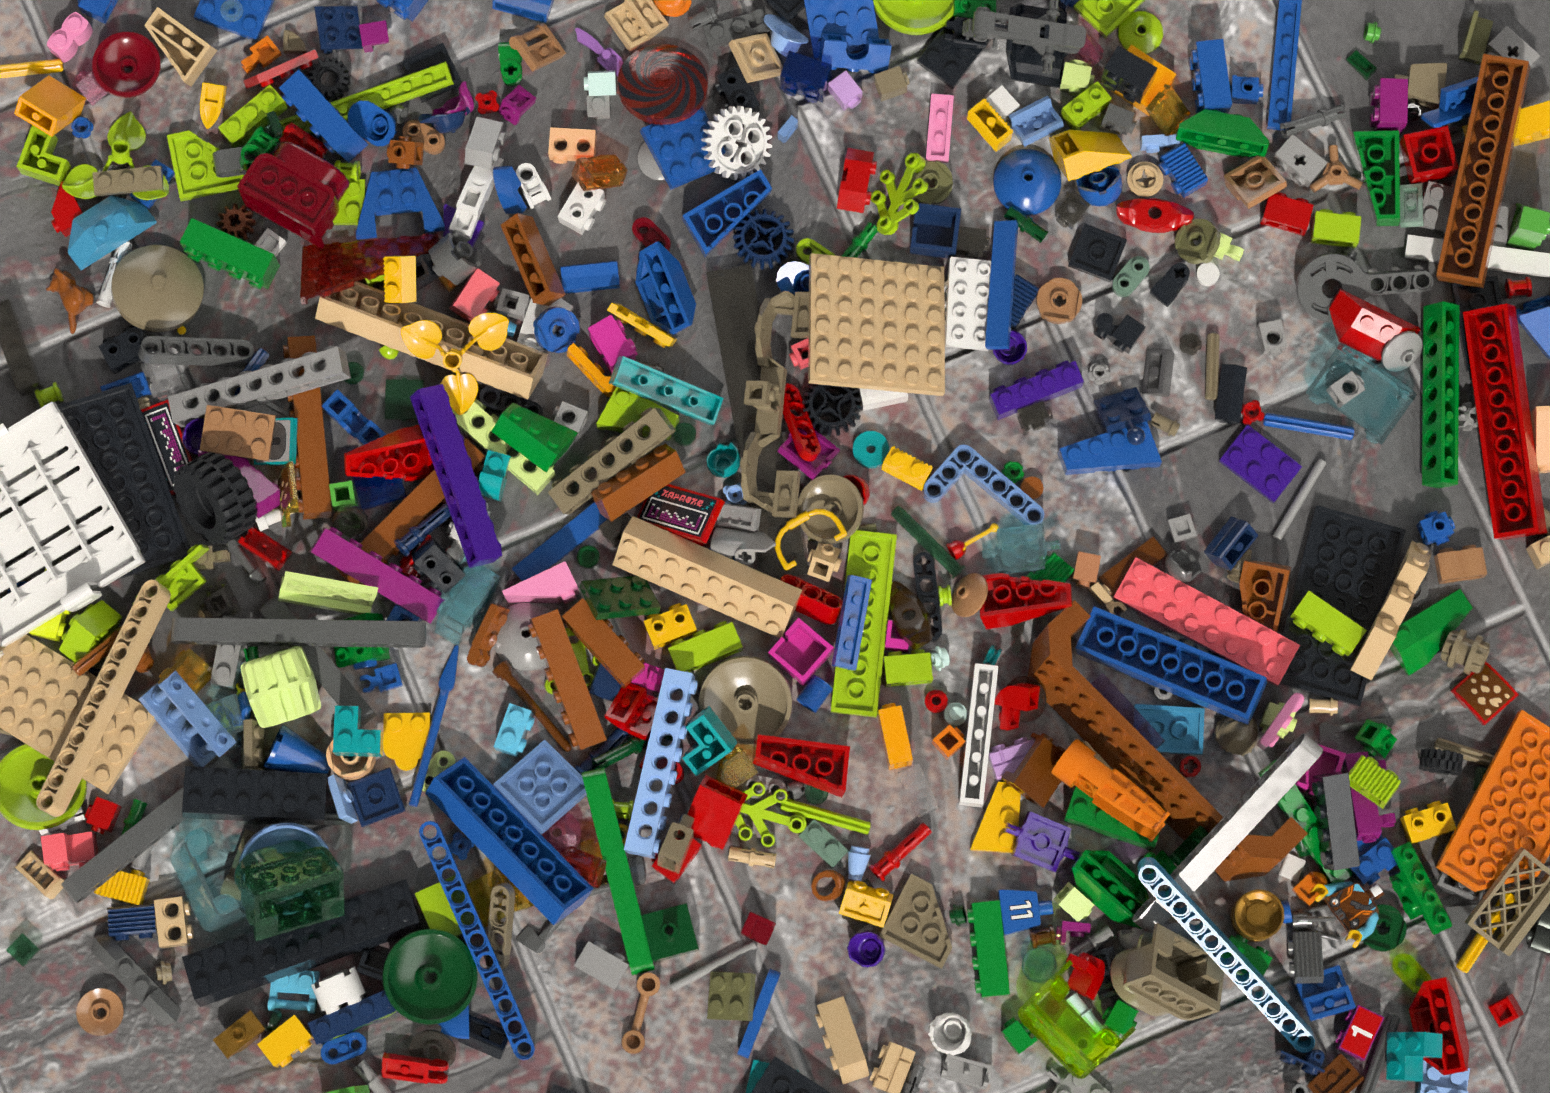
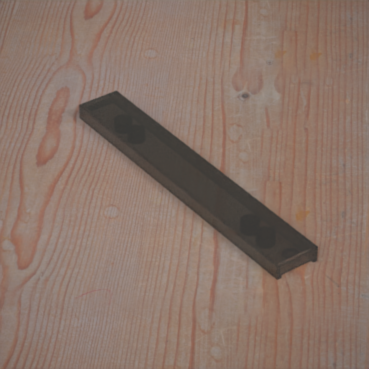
[706,264,808,580]

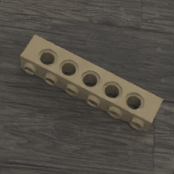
[548,407,676,514]

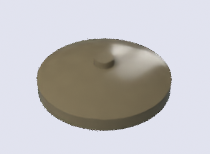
[111,245,204,332]
[699,656,792,749]

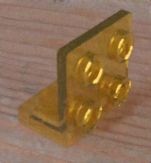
[466,868,533,927]

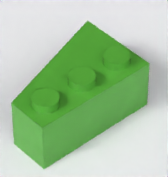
[1506,203,1550,251]

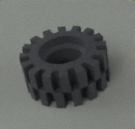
[308,57,351,101]
[1419,748,1464,775]

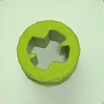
[938,585,952,607]

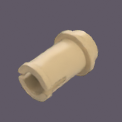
[1309,698,1338,716]

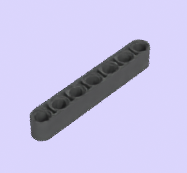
[259,594,377,728]

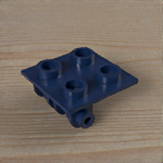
[314,6,363,54]
[1275,1049,1325,1075]

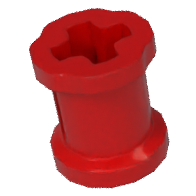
[1505,277,1532,299]

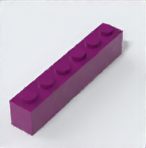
[309,526,445,624]

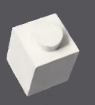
[985,85,1020,122]

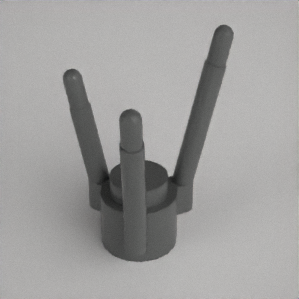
[1292,904,1340,942]

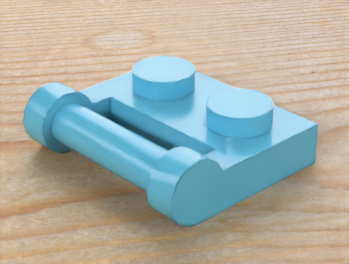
[268,971,320,1014]

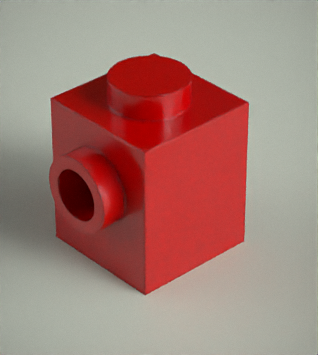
[85,796,122,835]

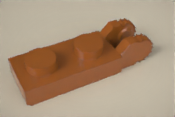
[466,603,510,667]

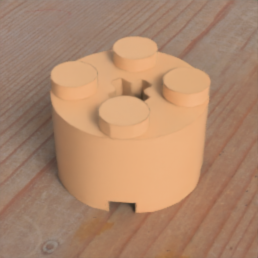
[326,740,376,781]

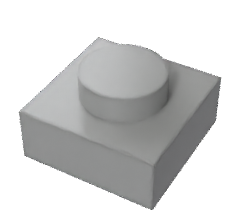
[587,95,611,120]
[1167,514,1197,543]

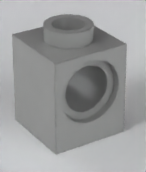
[1256,319,1287,357]
[1326,371,1365,408]
[552,401,589,437]

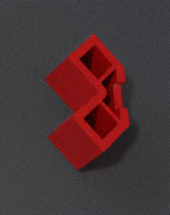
[837,148,877,213]

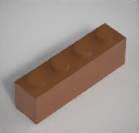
[501,213,566,306]
[591,444,686,522]
[562,598,645,689]

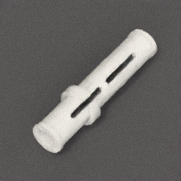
[96,241,132,308]

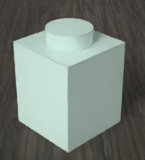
[584,70,617,96]

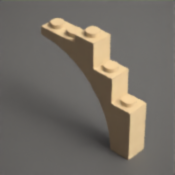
[1351,541,1432,680]

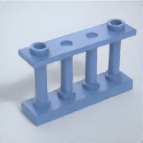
[138,671,236,767]

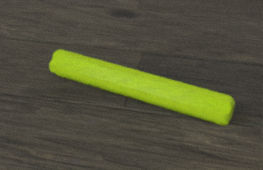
[780,798,871,834]

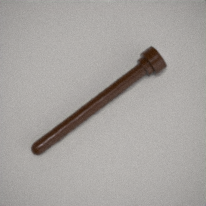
[492,660,572,752]

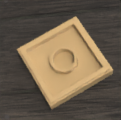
[728,33,785,83]

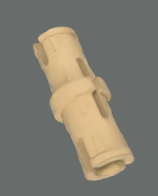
[728,846,777,869]

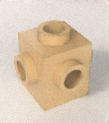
[807,542,842,582]

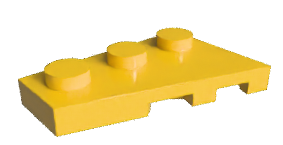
[607,303,677,348]
[970,782,1021,853]

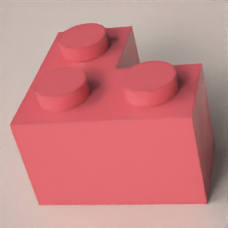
[41,831,98,872]

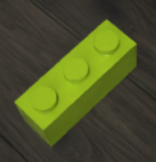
[218,85,288,148]
[1290,591,1367,656]
[668,621,743,673]

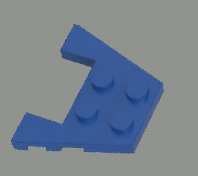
[356,168,445,240]

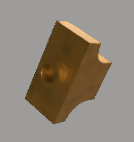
[213,1010,266,1059]

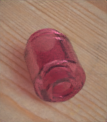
[1077,33,1104,65]

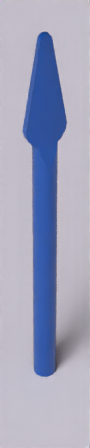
[409,645,459,807]

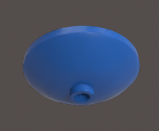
[993,149,1061,216]

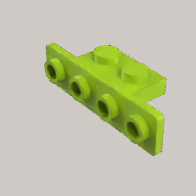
[132,544,210,611]

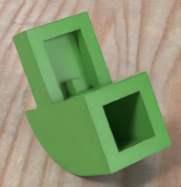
[329,481,361,532]

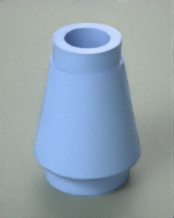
[848,846,871,881]

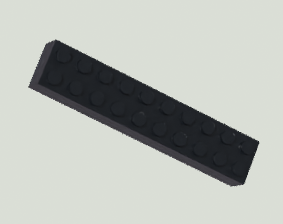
[182,879,423,1007]

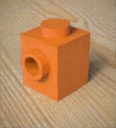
[932,724,966,760]

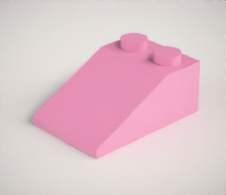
[502,561,580,604]

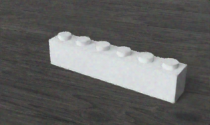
[959,663,998,808]

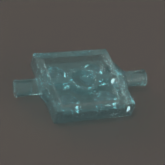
[982,523,1061,574]

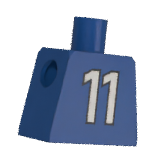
[998,890,1053,936]

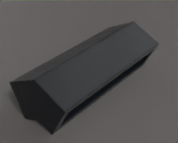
[1215,364,1247,425]

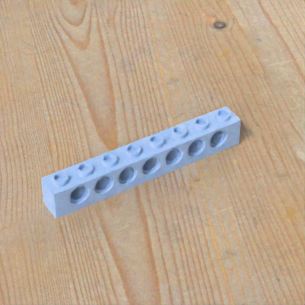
[624,668,698,859]

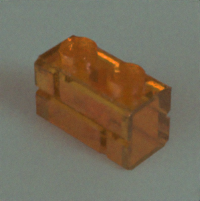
[572,154,627,191]

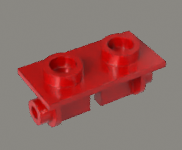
[279,122,328,158]

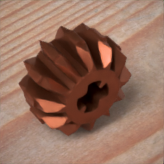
[216,203,256,240]

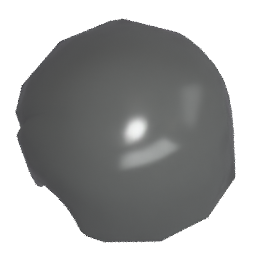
[1165,549,1201,582]

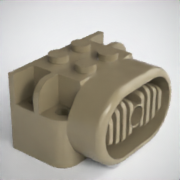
[1110,923,1224,1021]

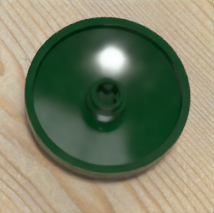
[382,929,478,1025]

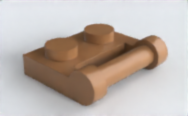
[509,23,566,72]

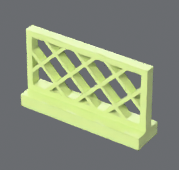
[278,571,378,615]

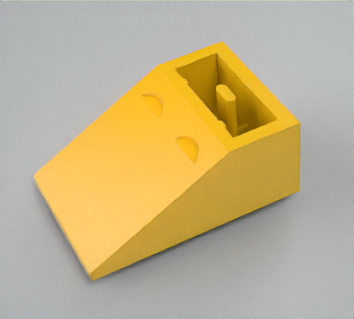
[1048,130,1132,181]

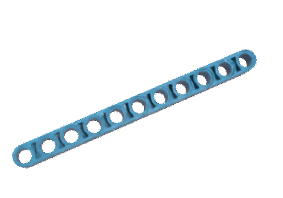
[1137,857,1315,1053]

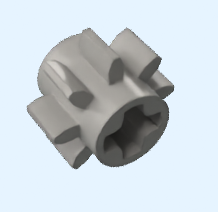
[1459,402,1479,431]

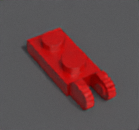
[381,1052,449,1084]

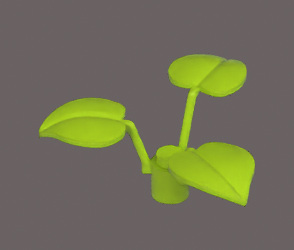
[62,111,169,200]

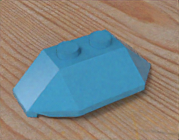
[68,195,157,270]

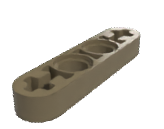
[485,883,515,970]

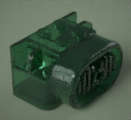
[234,840,344,941]

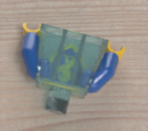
[191,683,252,751]

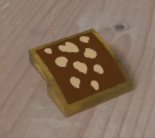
[278,461,299,527]

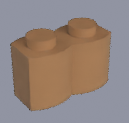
[1434,545,1487,584]

